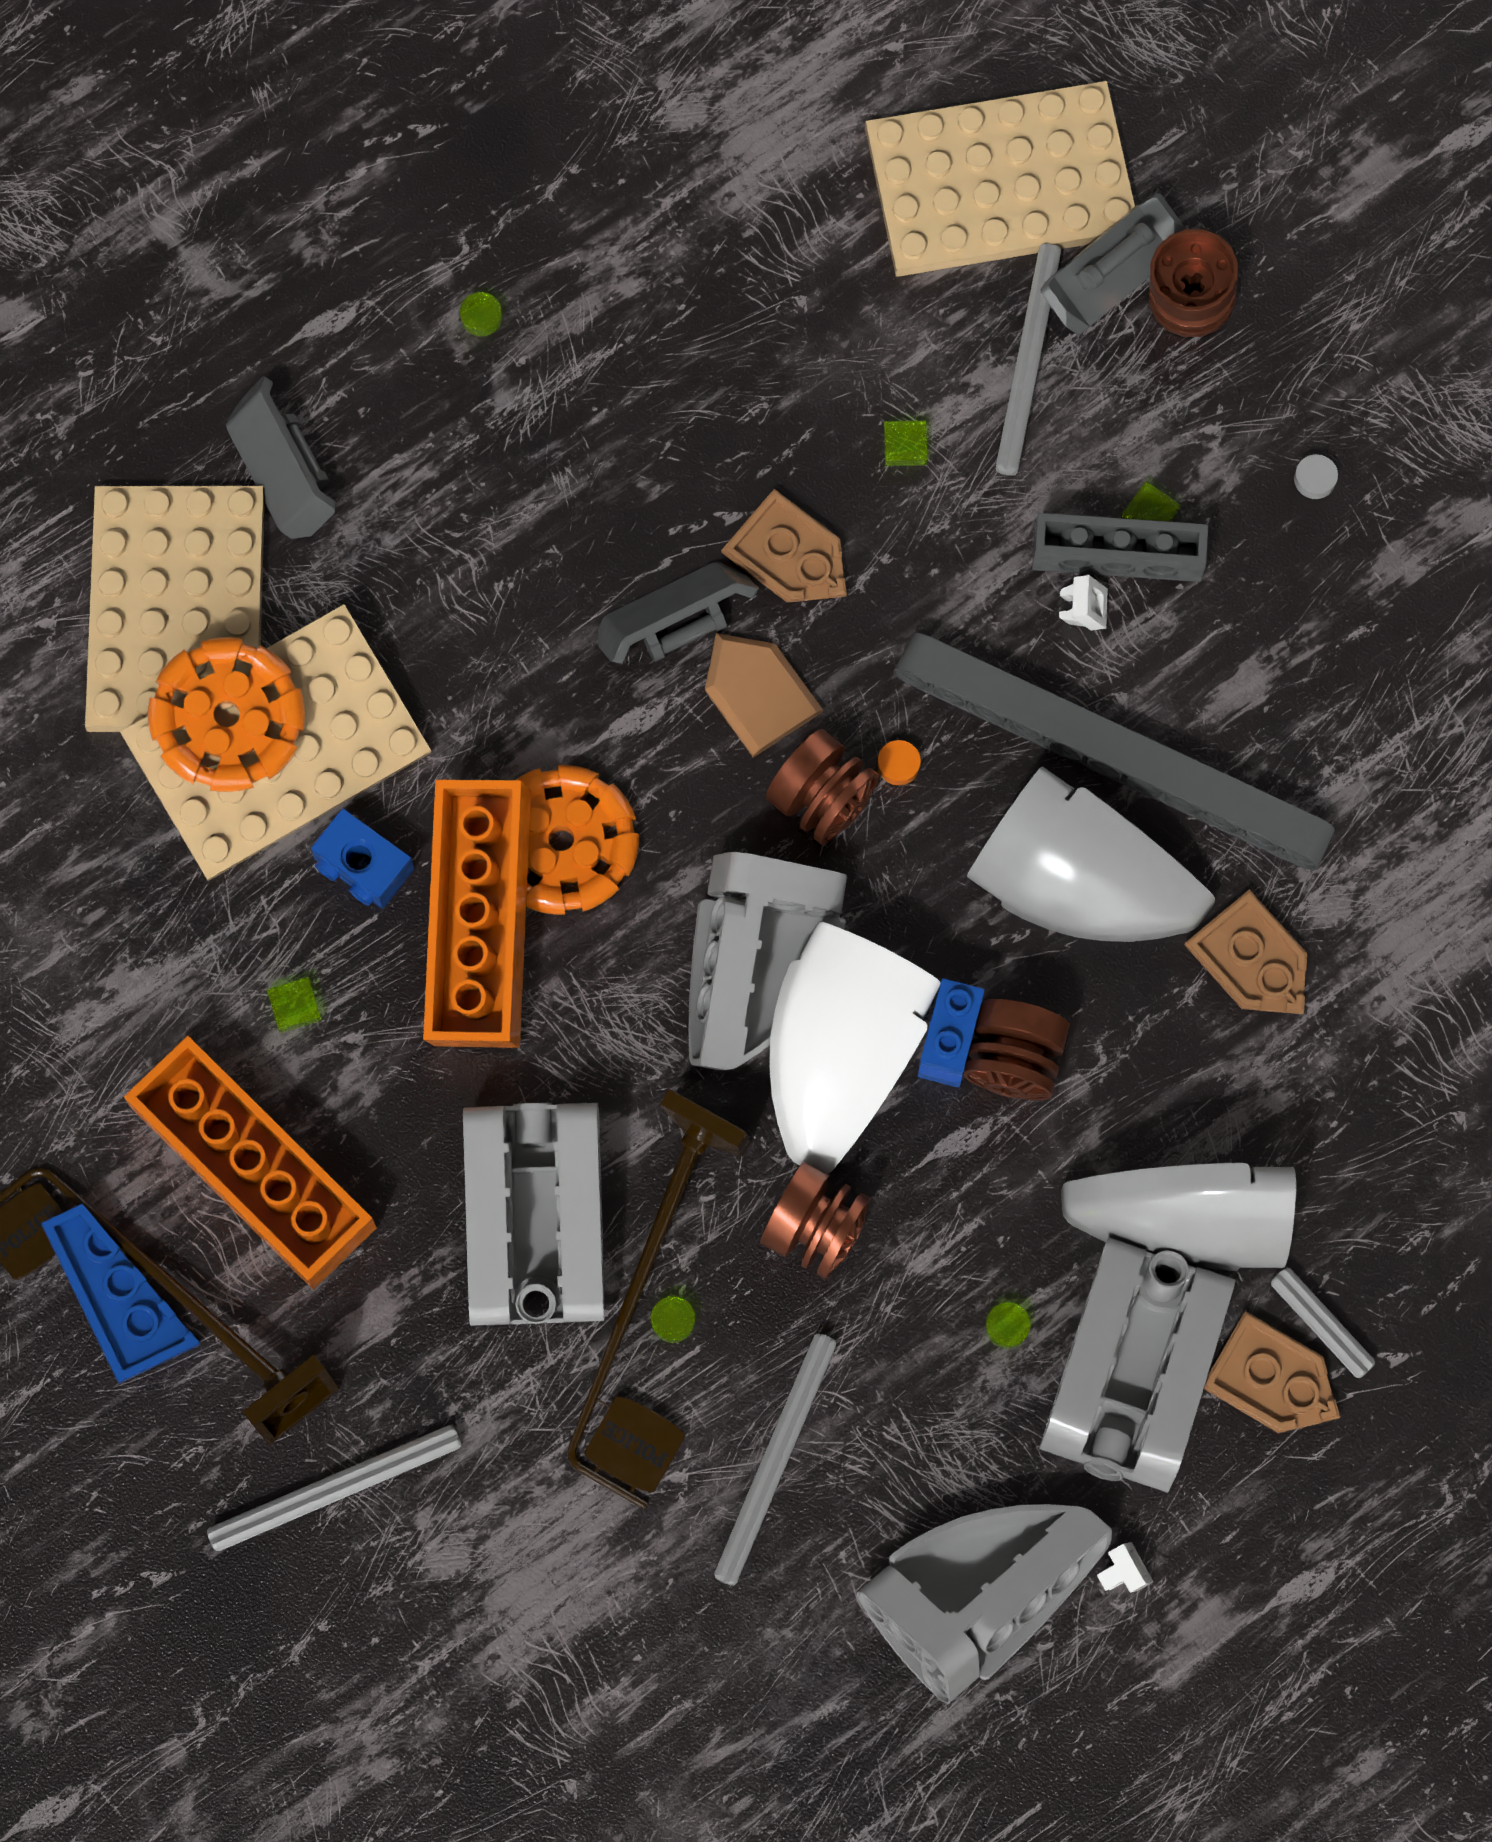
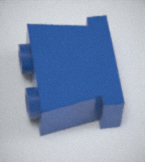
[917,978,985,1088]

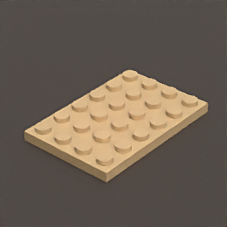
[865,81,1135,277]
[85,486,265,732]
[120,604,431,881]

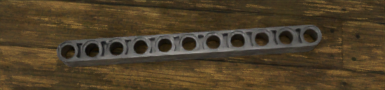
[894,633,1335,870]

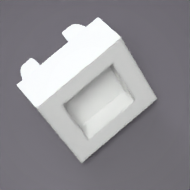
[1059,575,1108,631]
[1097,1542,1153,1593]

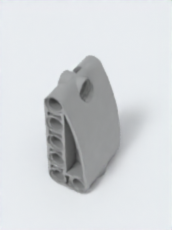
[463,1103,604,1326]
[1039,1237,1236,1493]

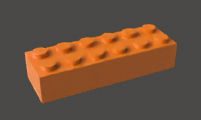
[423,780,531,1048]
[124,1036,377,1290]

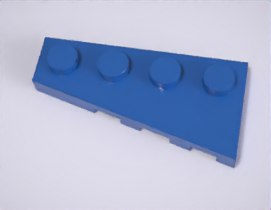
[42,1204,200,1384]

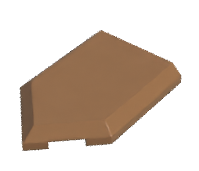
[721,489,847,603]
[705,633,823,758]
[1184,890,1307,1014]
[1204,1311,1340,1433]

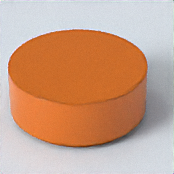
[877,740,921,785]

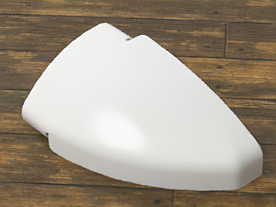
[770,922,941,1174]

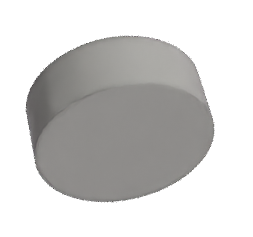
[1294,454,1338,499]

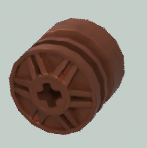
[1149,229,1238,337]
[766,729,880,845]
[963,999,1070,1100]
[760,1162,871,1279]

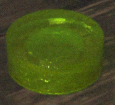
[460,292,502,336]
[651,1296,695,1343]
[985,1302,1031,1349]

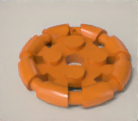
[148,637,305,792]
[516,765,639,915]

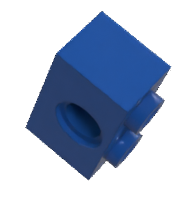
[311,808,414,909]

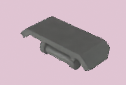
[1040,193,1185,336]
[226,376,336,539]
[598,562,759,664]

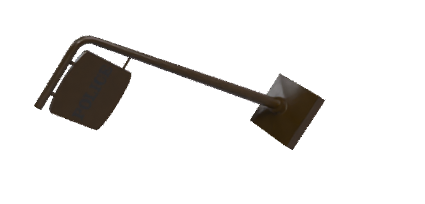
[567,1089,751,1510]
[0,1167,339,1446]

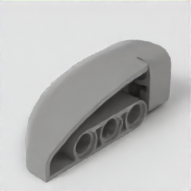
[967,766,1215,942]
[688,852,847,1070]
[1061,1163,1296,1271]
[857,1504,1112,1704]

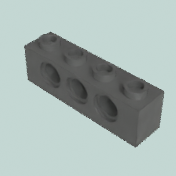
[1032,513,1208,582]

